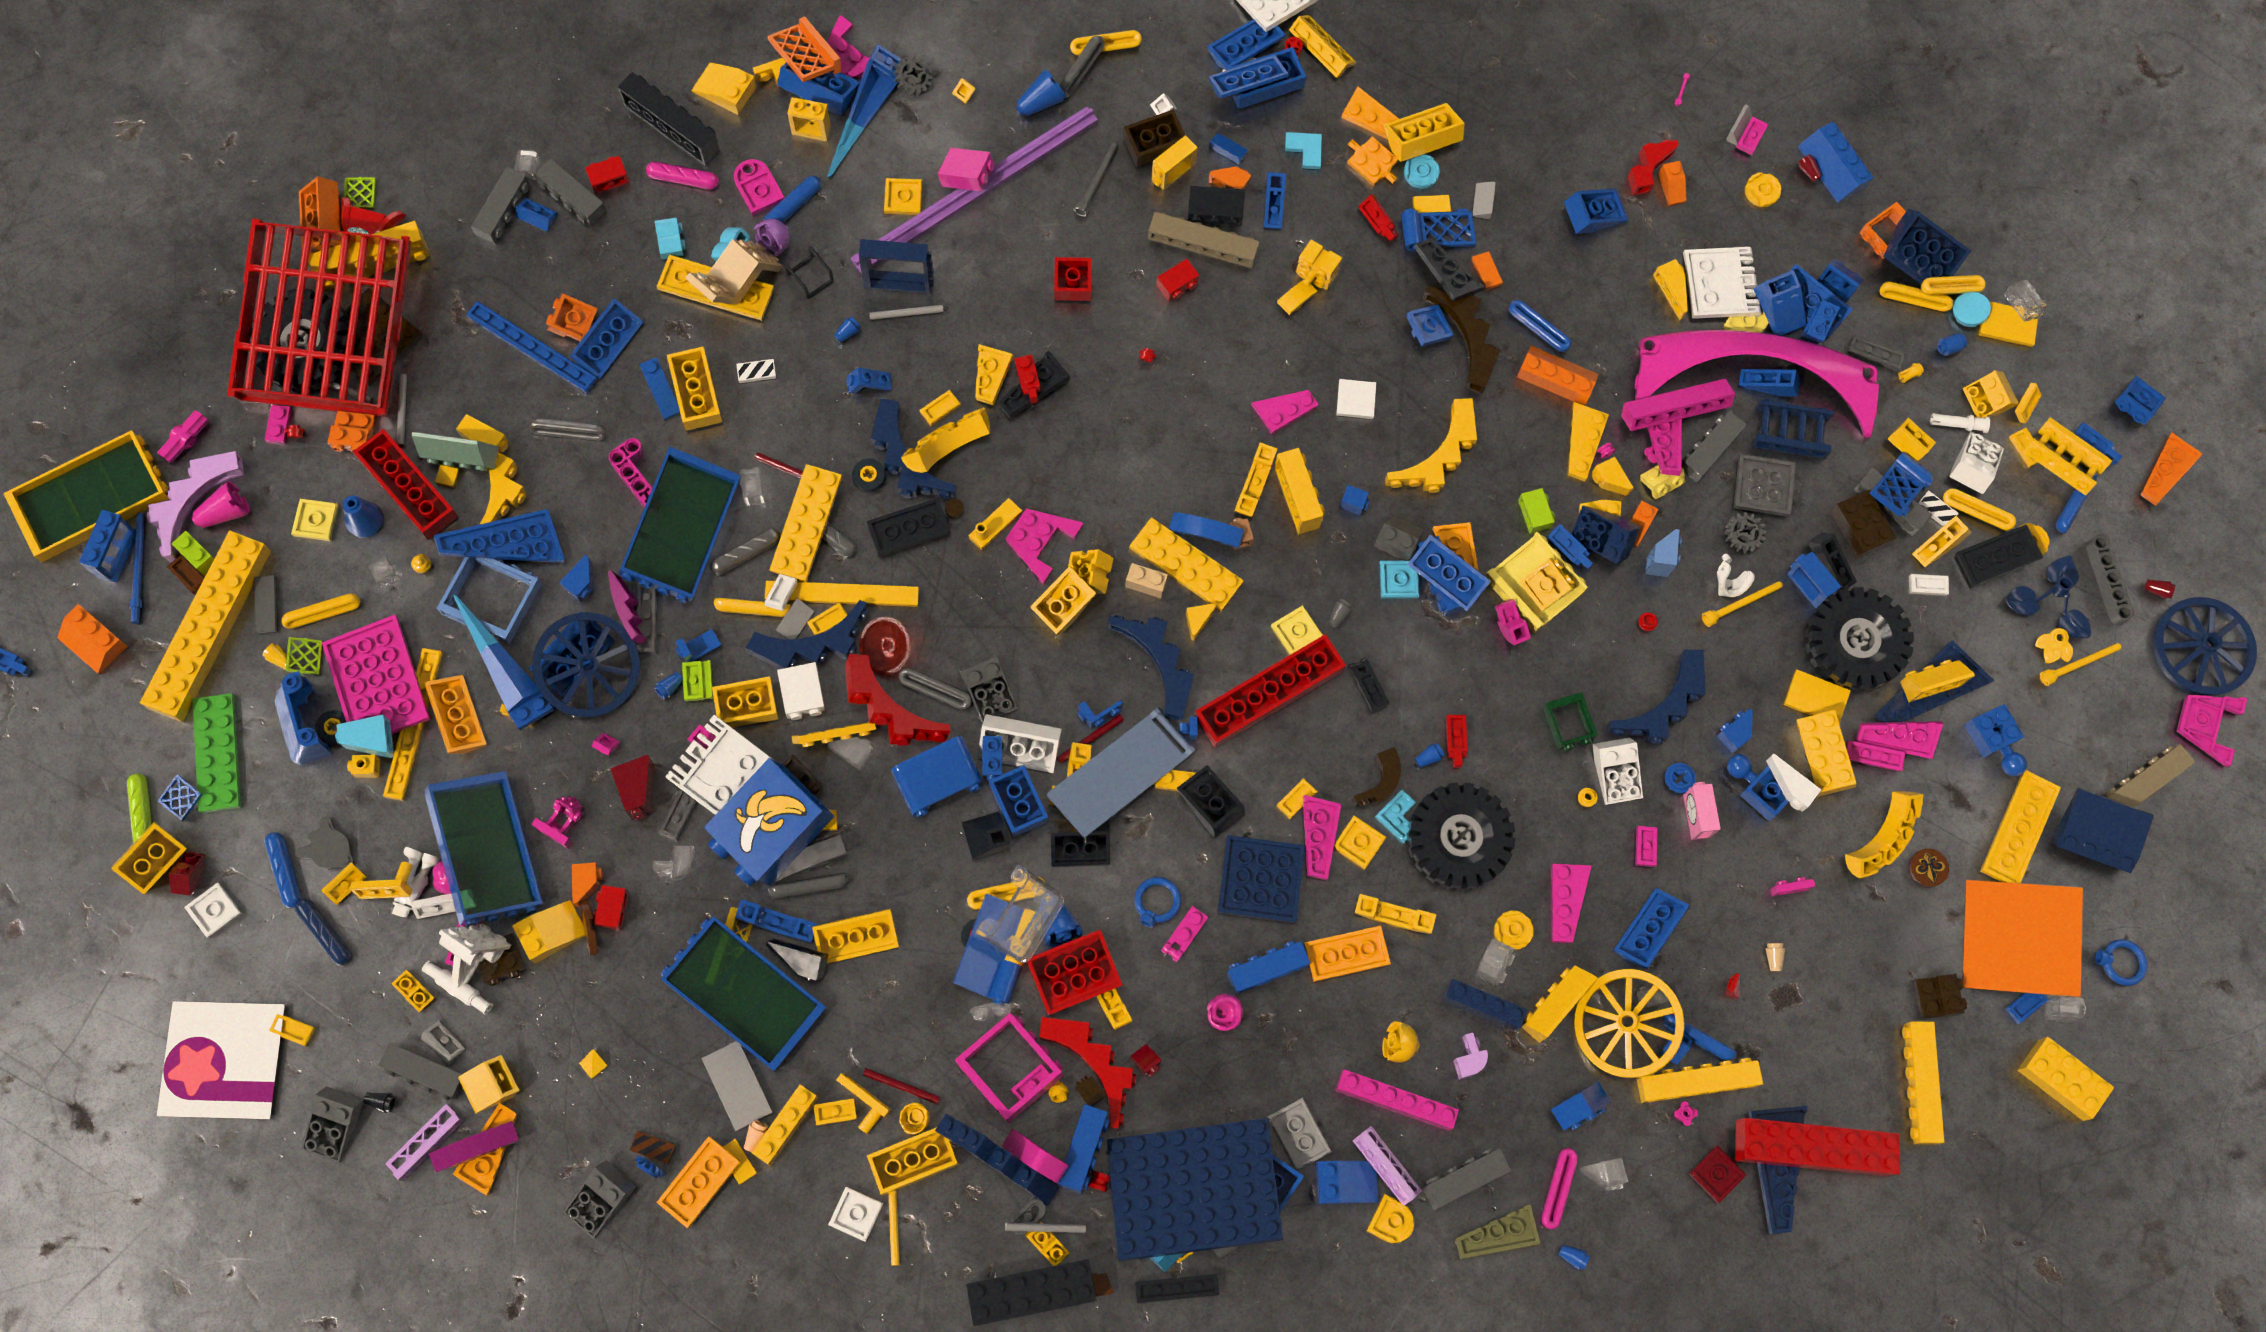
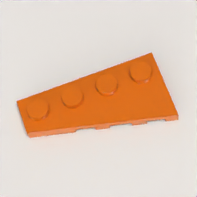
[2140,432,2203,506]

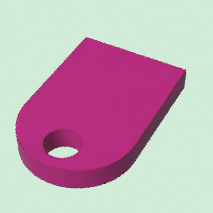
[734,159,785,216]

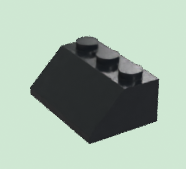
[1188,186,1245,227]
[1050,820,1110,866]

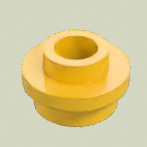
[1578,788,1598,807]

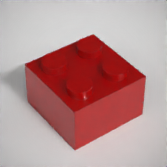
[1054,257,1092,301]

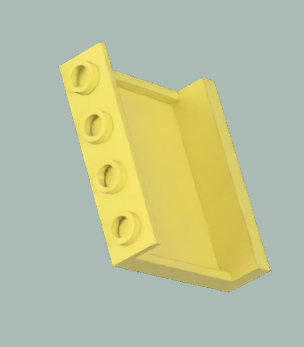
[1485,532,1588,634]

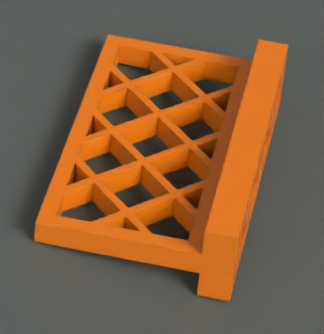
[768,17,841,82]

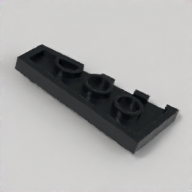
[1414,238,1485,302]
[999,350,1070,419]

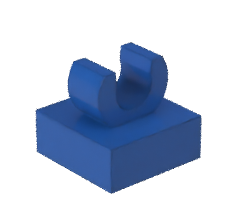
[1179,716,1198,740]

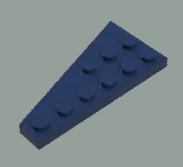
[1874,640,1994,723]
[1748,1106,1807,1234]

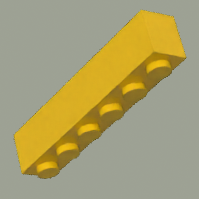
[1902,1022,1944,1145]
[1637,1058,1763,1103]

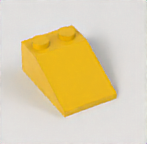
[691,63,757,115]
[1030,566,1097,634]
[512,900,585,964]

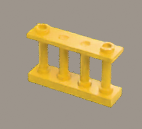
[2023,417,2112,496]

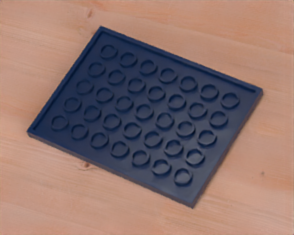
[1107,1118,1283,1262]

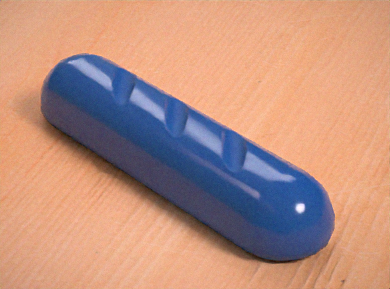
[763,175,822,223]
[1509,300,1571,352]
[2056,472,2098,534]
[264,832,302,908]
[1662,1014,1737,1061]

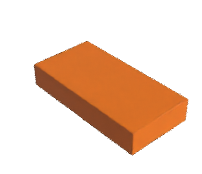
[1471,251,1503,291]

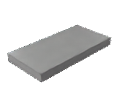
[702,1041,773,1132]

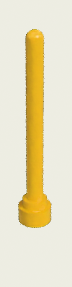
[1702,581,1783,627]
[2040,643,2122,686]

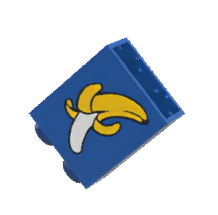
[704,758,835,886]

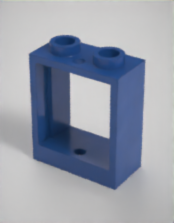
[1801,300,1840,344]
[1787,552,1842,608]

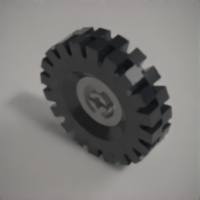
[248,289,356,392]
[1804,587,1914,692]
[1406,782,1516,891]

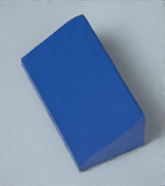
[1209,133,1249,165]
[515,198,558,231]

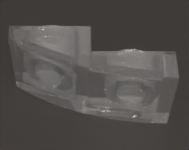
[969,1003,1012,1021]

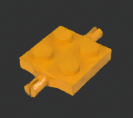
[1347,136,1398,186]

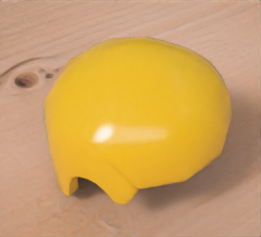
[899,1103,930,1135]

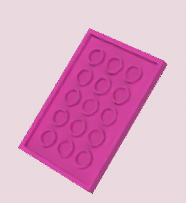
[322,615,430,734]

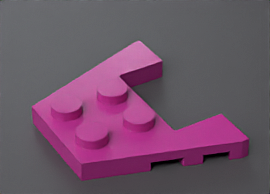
[825,15,870,80]
[1006,509,1083,584]
[2177,695,2248,767]

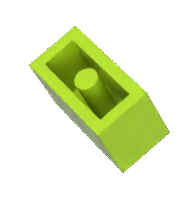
[1518,488,1555,534]
[171,531,214,576]

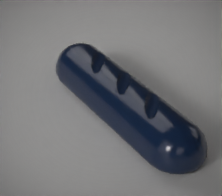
[295,899,351,965]

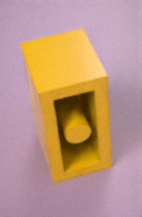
[1887,418,1936,462]

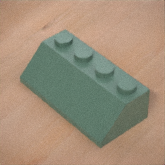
[412,432,499,471]

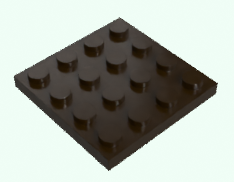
[345,288,423,387]

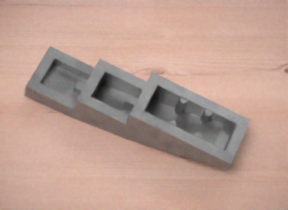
[773,835,847,884]

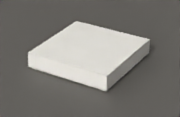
[1336,379,1376,419]
[184,882,243,939]
[828,1187,883,1242]

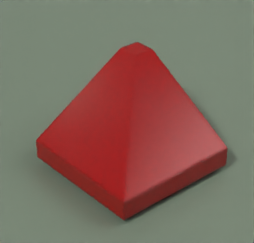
[1725,973,1740,999]

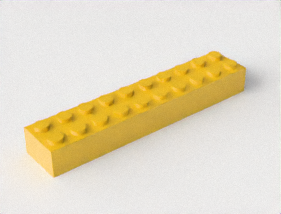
[140,530,271,723]

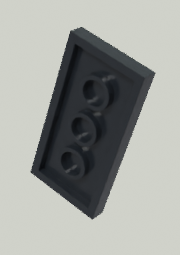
[867,498,951,557]
[1955,524,2043,587]

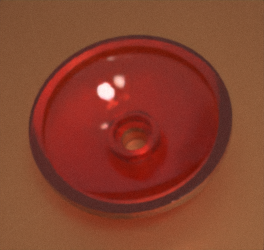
[859,617,912,674]

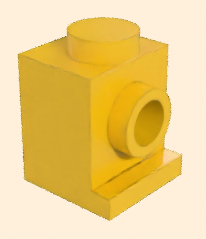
[347,754,380,778]

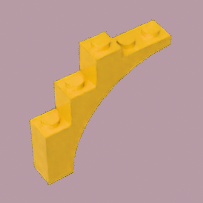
[1385,398,1477,493]
[456,414,526,524]

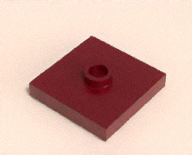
[1688,1145,1747,1204]

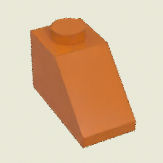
[1658,161,1686,206]
[1208,166,1252,190]
[1630,501,1658,547]
[572,862,603,907]

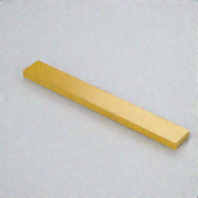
[765,581,919,607]
[383,648,443,801]

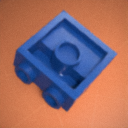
[2114,375,2166,425]

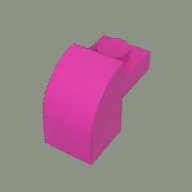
[1495,599,1531,645]

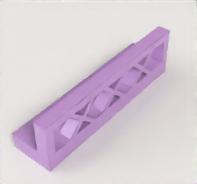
[385,1104,464,1181]
[1353,1126,1422,1206]

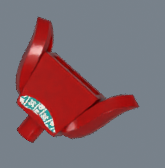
[341,197,407,235]

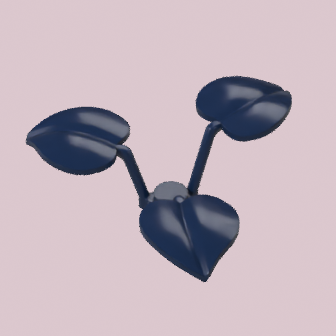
[2006,555,2091,638]

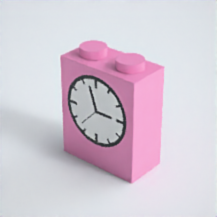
[1683,782,1721,840]

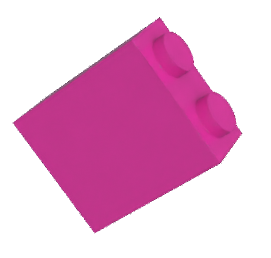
[938,148,995,191]

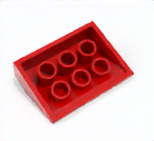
[1026,929,1122,1015]

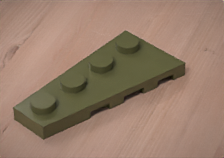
[1455,1204,1541,1260]

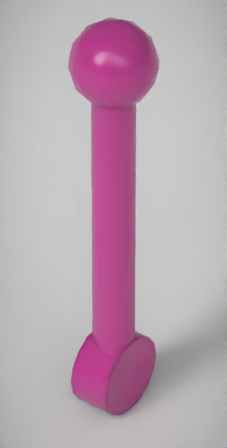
[1674,73,1690,106]

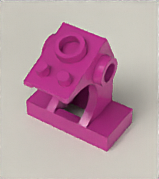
[532,796,583,848]

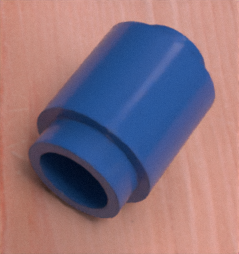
[1937,333,1967,356]

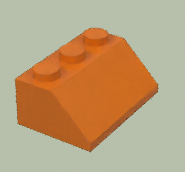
[57,604,128,675]

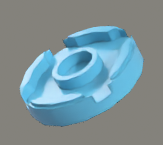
[1404,154,1440,189]
[1952,292,1991,327]

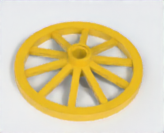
[1574,969,1685,1078]

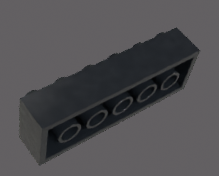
[618,72,720,166]
[966,1259,1097,1326]

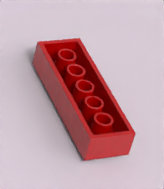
[353,428,458,540]

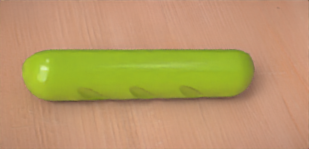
[127,773,152,843]

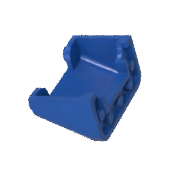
[274,671,333,765]
[891,736,983,818]

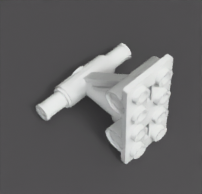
[422,924,511,1015]

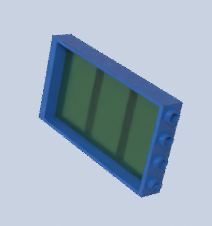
[618,446,741,603]
[424,771,542,927]
[660,916,826,1072]

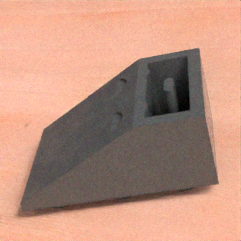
[958,653,1018,724]
[301,1086,363,1163]
[563,1160,637,1239]

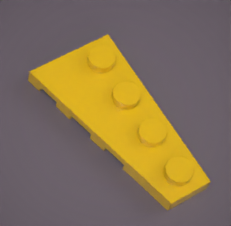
[1568,402,1609,481]
[792,722,876,747]

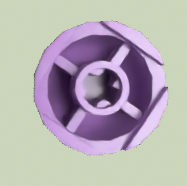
[754,219,790,256]

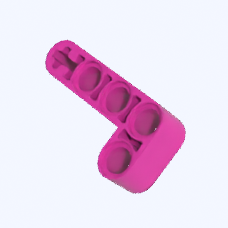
[609,438,661,513]
[1002,1128,1069,1183]

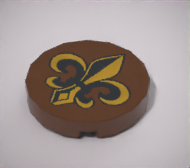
[1909,848,1949,887]

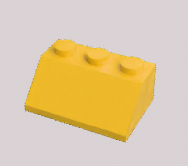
[1900,660,1975,702]

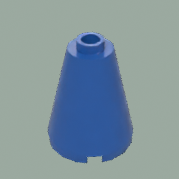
[1016,69,1067,117]
[343,495,384,538]
[1039,891,1083,948]

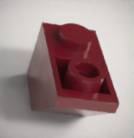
[169,852,206,896]
[1130,1044,1162,1078]

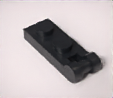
[1348,657,1389,712]

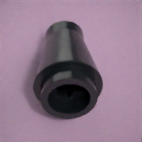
[363,1092,397,1113]

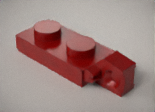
[1358,194,1399,241]
[1014,354,1041,404]
[1446,715,1468,768]

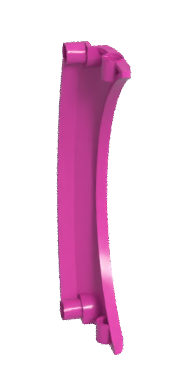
[1635,330,1879,438]

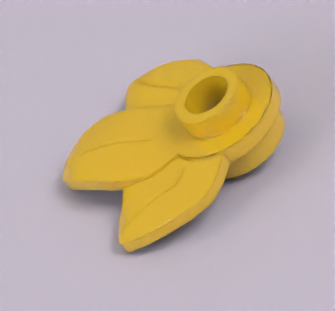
[2035,628,2073,664]

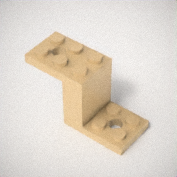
[686,239,783,305]

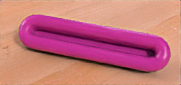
[646,161,719,190]
[1541,1148,1578,1229]

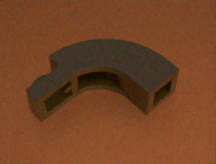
[1352,747,1401,807]

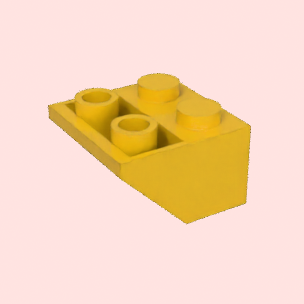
[1962,370,2019,418]
[458,1055,519,1114]

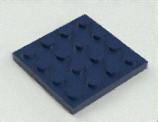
[1218,835,1305,923]

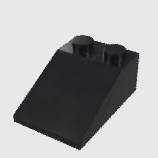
[1177,765,1245,838]

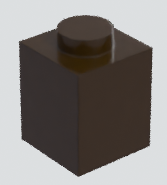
[1075,1076,1105,1107]

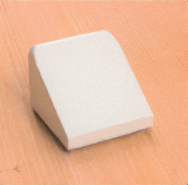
[1150,93,1177,115]

